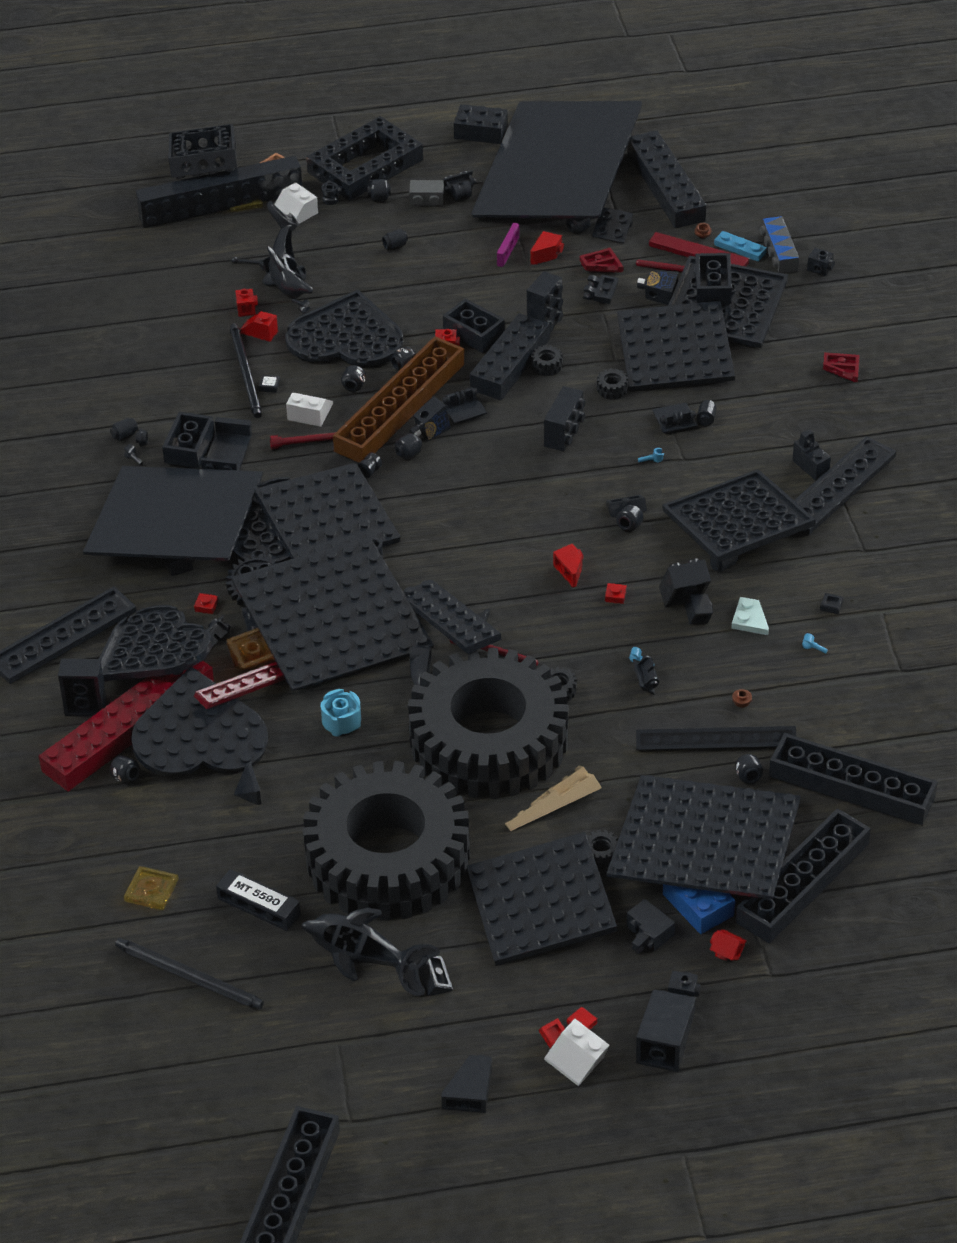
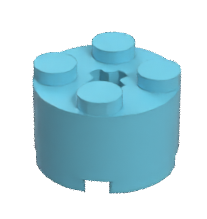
[321,689,361,736]

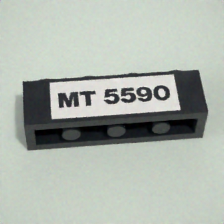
[216,869,301,931]

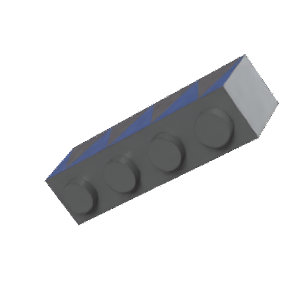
[760,216,799,273]

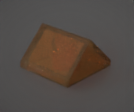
[226,628,274,670]

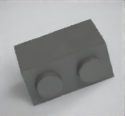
[409,180,444,206]

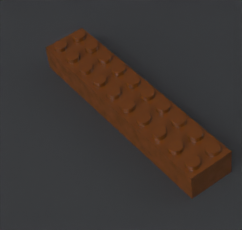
[333,336,464,462]

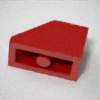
[530,231,564,265]
[240,311,278,342]
[553,544,584,588]

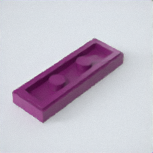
[497,223,520,267]

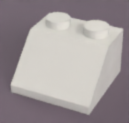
[274,183,318,223]
[286,393,333,426]
[544,1019,609,1086]

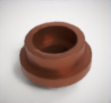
[695,223,711,238]
[732,689,752,708]

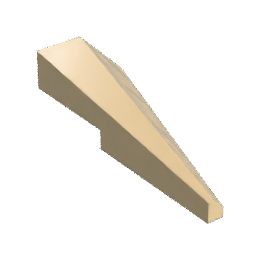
[505,766,602,831]

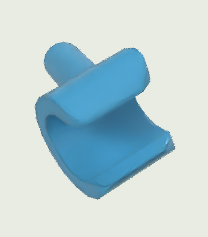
[638,448,664,462]
[802,633,828,654]
[629,647,643,662]

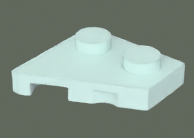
[732,597,769,635]

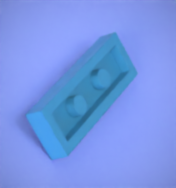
[714,231,767,261]

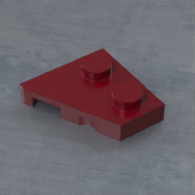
[579,248,624,272]
[823,352,860,382]

